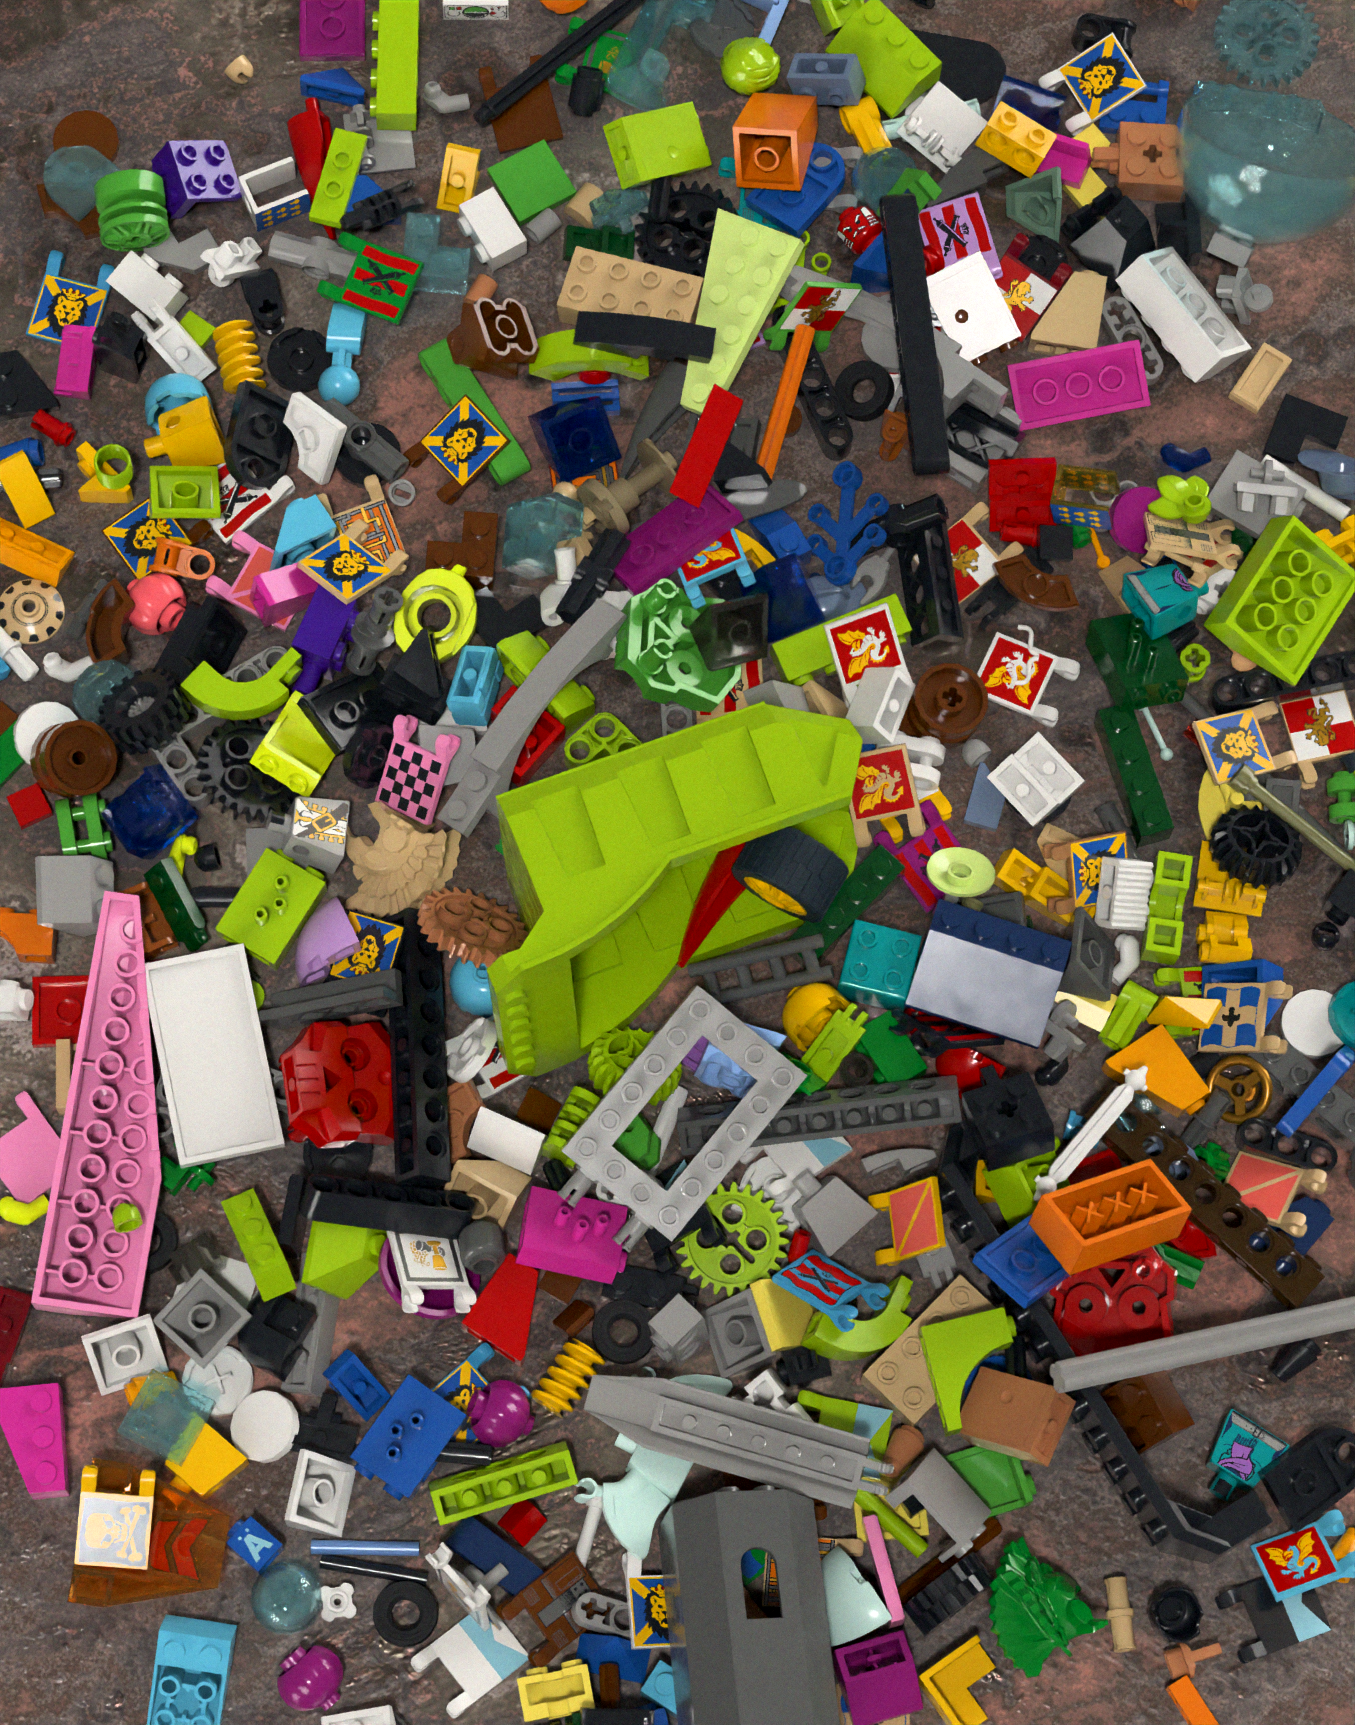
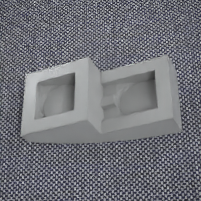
[859,1148,937,1179]

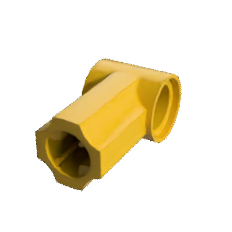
[839,95,893,164]

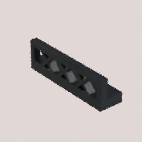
[887,381,1027,470]
[897,523,964,648]

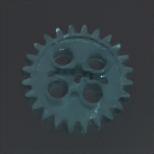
[1213,0,1320,88]

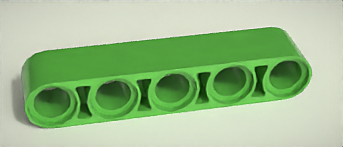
[418,337,531,487]

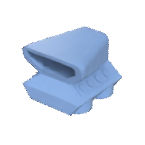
[694,1023,787,1099]

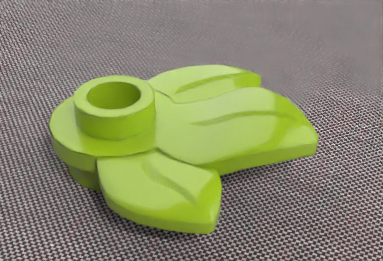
[1148,475,1211,524]

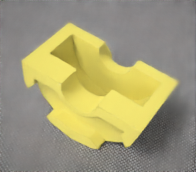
[517,1659,595,1722]

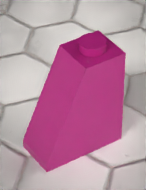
[249,562,320,627]

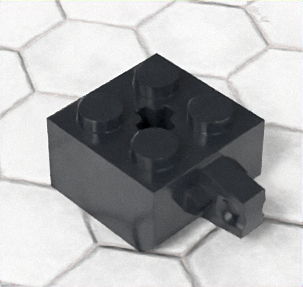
[962,1065,1055,1172]

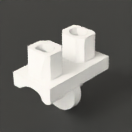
[200,237,262,287]

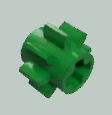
[1194,1142,1230,1182]

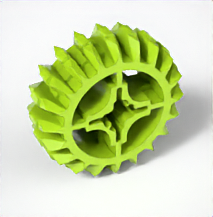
[587,1026,682,1108]

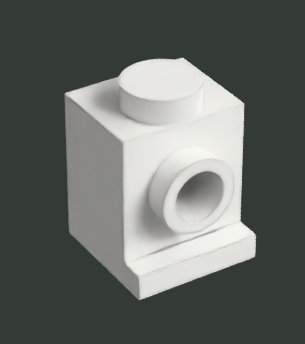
[0,980,34,1021]

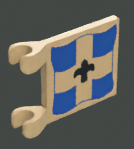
[1198,981,1293,1054]

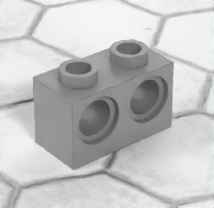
[648,1293,710,1368]

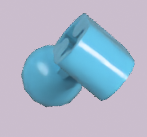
[318,303,367,406]

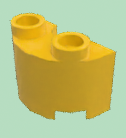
[1195,911,1253,964]

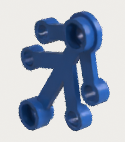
[807,461,889,586]

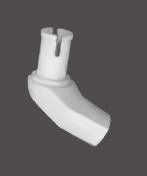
[540,547,577,626]

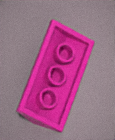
[1007,339,1151,431]

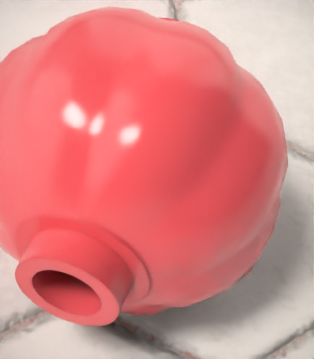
[125,573,187,636]

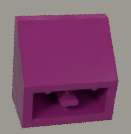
[832,1630,923,1725]

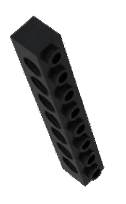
[385,908,451,1189]

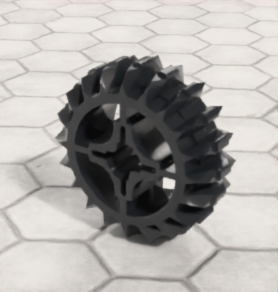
[1209,804,1303,890]

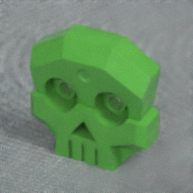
[614,578,743,712]

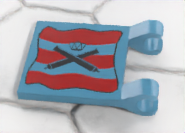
[772,1249,890,1332]

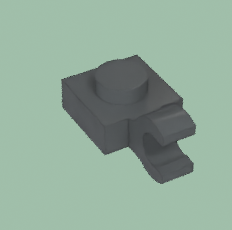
[1241,778,1302,815]

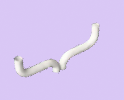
[1014,625,1039,686]

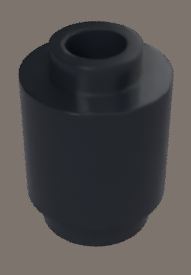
[568,66,605,116]

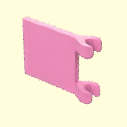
[0,1091,60,1204]

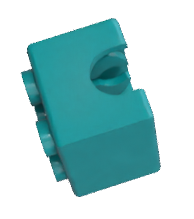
[837,919,922,1011]

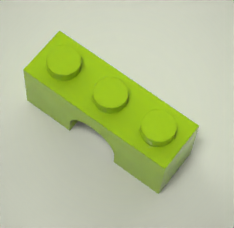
[1140,851,1193,966]
[221,1188,297,1302]

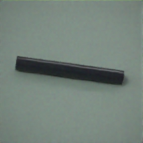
[319,1554,429,1586]

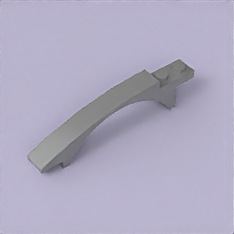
[779,265,1009,420]
[437,599,627,838]

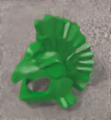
[988,1536,1108,1678]

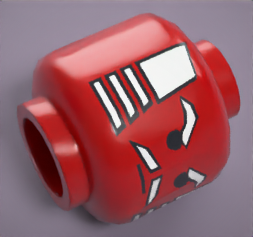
[837,206,882,255]

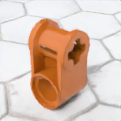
[148,537,215,581]

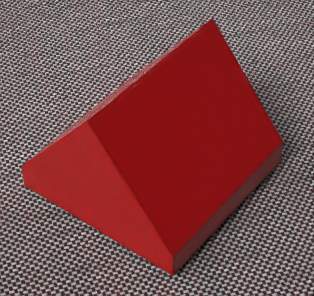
[497,1500,547,1548]

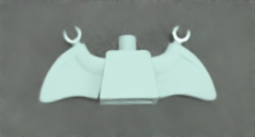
[574,1366,733,1560]

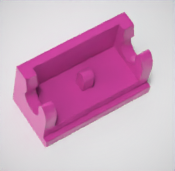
[54,325,97,400]

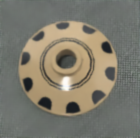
[0,579,65,645]

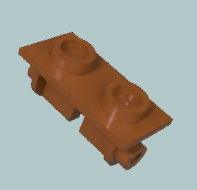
[879,409,910,462]

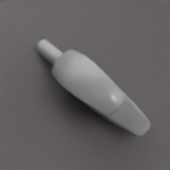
[850,547,897,607]

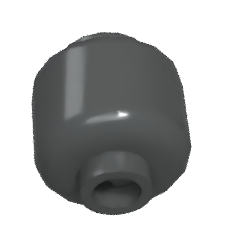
[458,1220,506,1275]

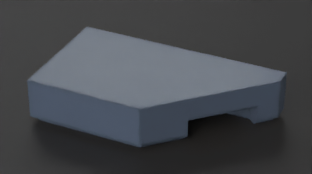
[963,762,1006,832]

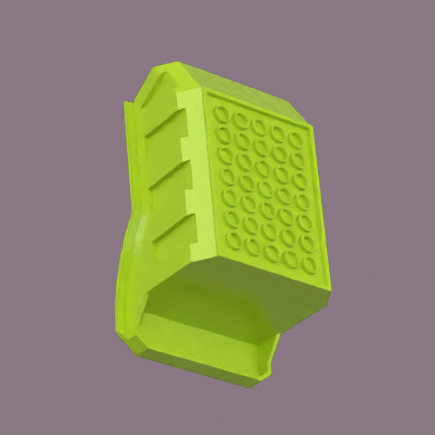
[486,701,863,1077]

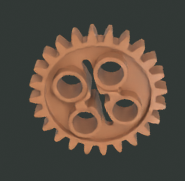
[417,887,528,968]

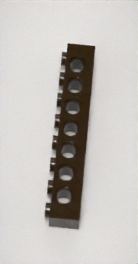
[1080,1085,1325,1310]

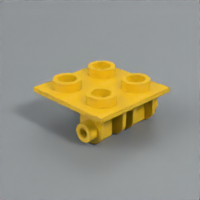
[1193,840,1267,917]

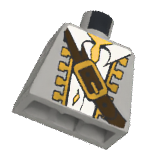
[266,796,350,874]

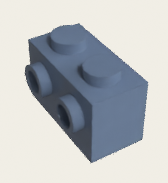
[786,53,866,106]

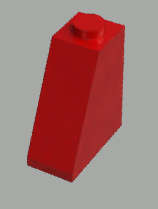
[461,1253,539,1368]

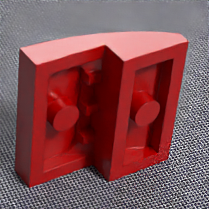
[988,457,1057,532]

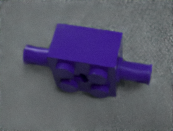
[291,584,360,695]

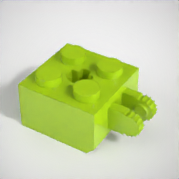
[982,1136,1070,1229]

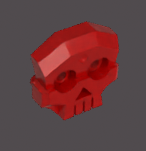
[278,1021,394,1148]
[1050,1246,1177,1357]

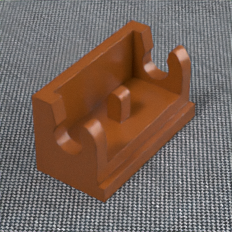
[117,882,180,963]

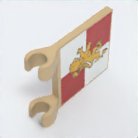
[913,502,1024,606]
[1279,690,1355,790]

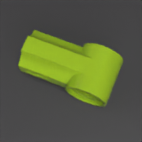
[1097,979,1159,1051]

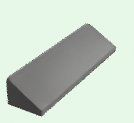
[281,1252,340,1397]

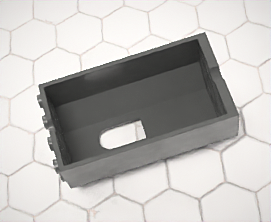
[658,1485,840,1725]

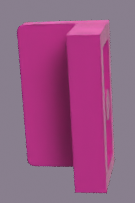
[1034,132,1092,189]

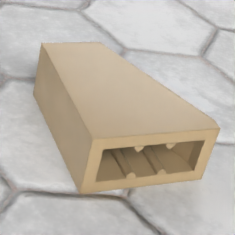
[1027,270,1107,356]

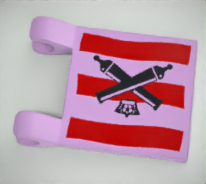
[918,192,1003,280]

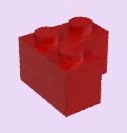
[491,685,566,787]

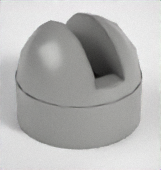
[388,479,416,507]
[962,739,992,769]

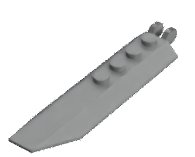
[584,1375,894,1509]

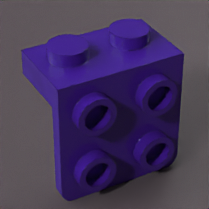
[151,140,242,219]

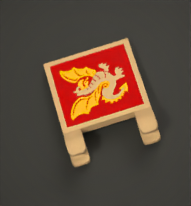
[849,743,926,848]

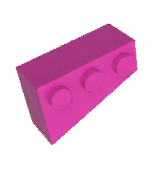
[0,1383,70,1500]

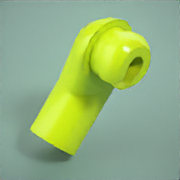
[168,834,198,876]
[0,1194,49,1226]

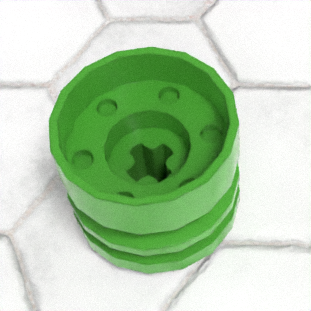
[94,169,170,252]

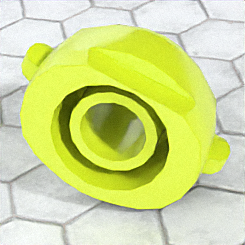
[393,564,477,664]

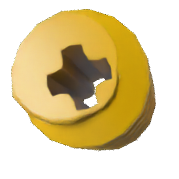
[212,320,266,395]
[531,1338,606,1418]

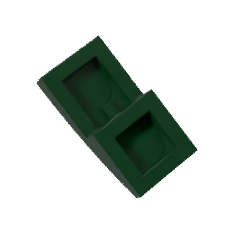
[563,225,635,261]

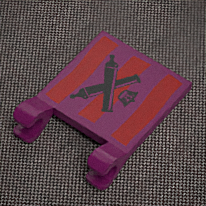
[873,800,963,914]

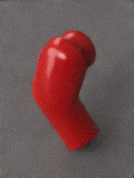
[788,1229,812,1264]

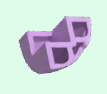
[295,897,362,988]

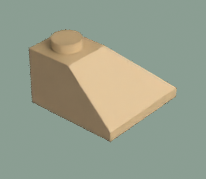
[444,1160,532,1232]

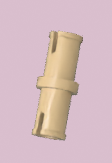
[1104,1576,1137,1653]

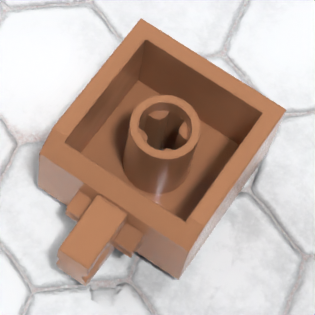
[1092,121,1186,202]

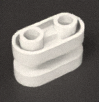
[876,730,946,791]

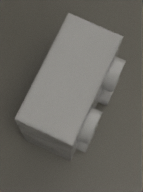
[1206,229,1255,268]

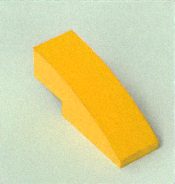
[993,848,1096,927]

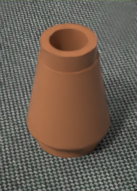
[882,1425,925,1478]

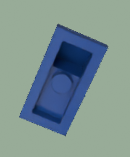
[322,1348,391,1422]

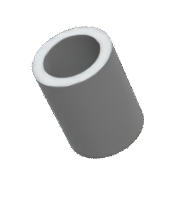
[524,208,562,244]

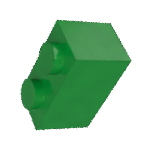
[853,1010,928,1084]

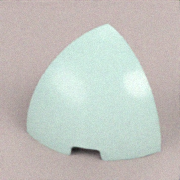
[821,1546,893,1646]

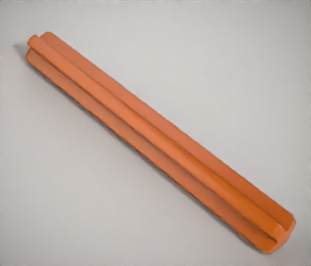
[756,324,815,480]

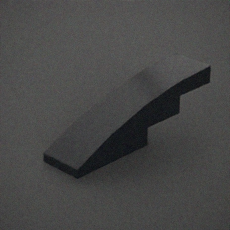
[573,311,716,364]

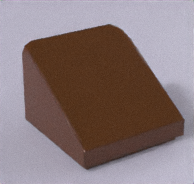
[515,1087,562,1136]
[552,1300,595,1341]

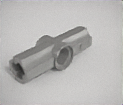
[268,231,358,281]

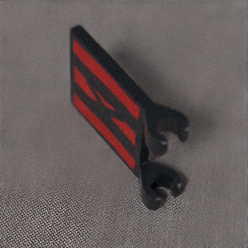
[888,1010,1005,1058]

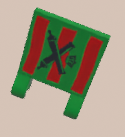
[316,232,425,325]

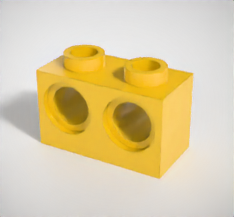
[975,101,1057,179]

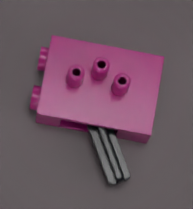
[515,1159,630,1285]

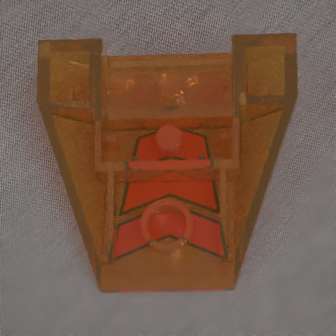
[67,1458,230,1608]

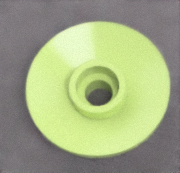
[926,847,995,897]

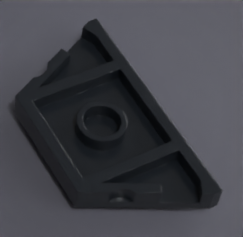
[0,350,59,421]

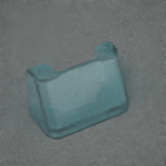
[606,0,717,112]

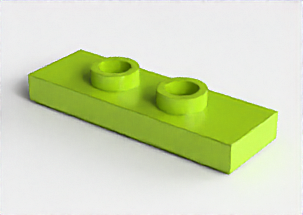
[309,128,368,229]

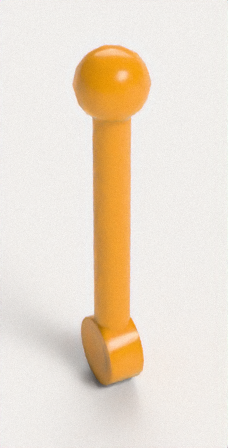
[1078,504,1110,570]

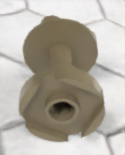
[576,438,678,536]

